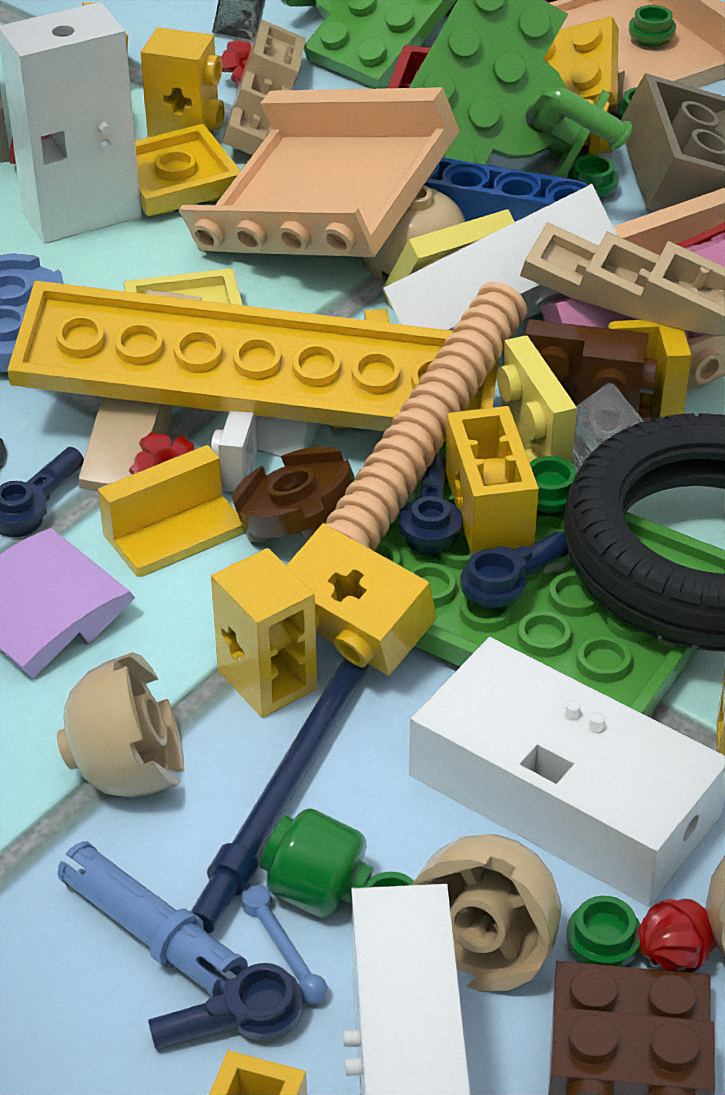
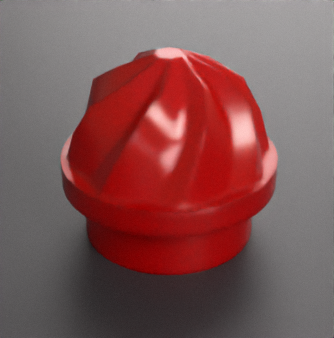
[638,898,716,973]

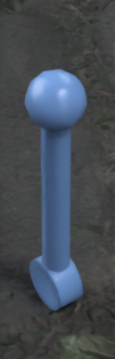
[241,885,328,1005]

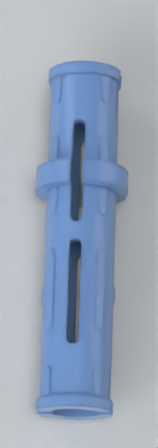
[57,841,248,997]

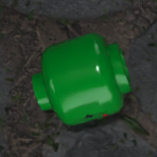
[259,808,375,918]

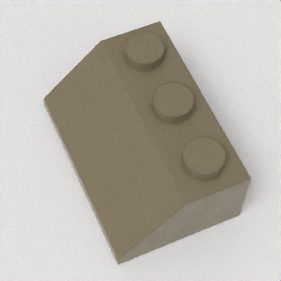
[621,73,725,212]

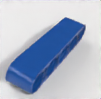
[424,157,588,222]

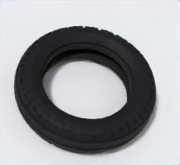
[564,413,725,652]

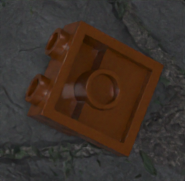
[525,319,658,452]
[548,961,715,1095]

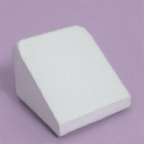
[256,416,325,456]

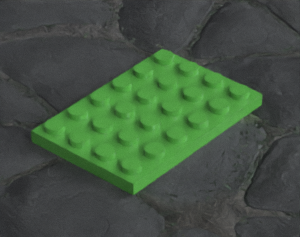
[374,441,725,717]

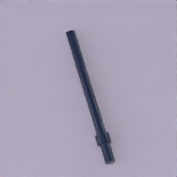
[191,658,370,934]

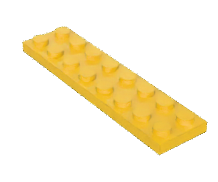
[7,281,499,432]

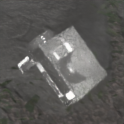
[572,383,644,473]

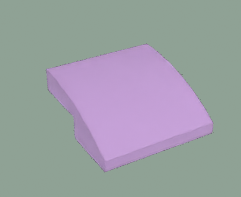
[0,528,135,679]

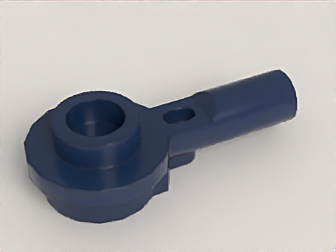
[0,446,84,537]
[399,453,463,554]
[460,531,568,609]
[148,963,304,1050]

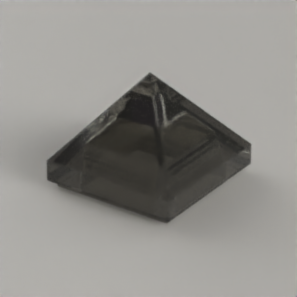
[212,0,266,41]

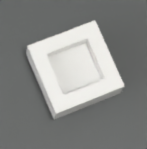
[211,410,257,492]

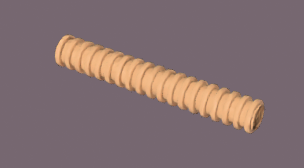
[326,282,528,551]

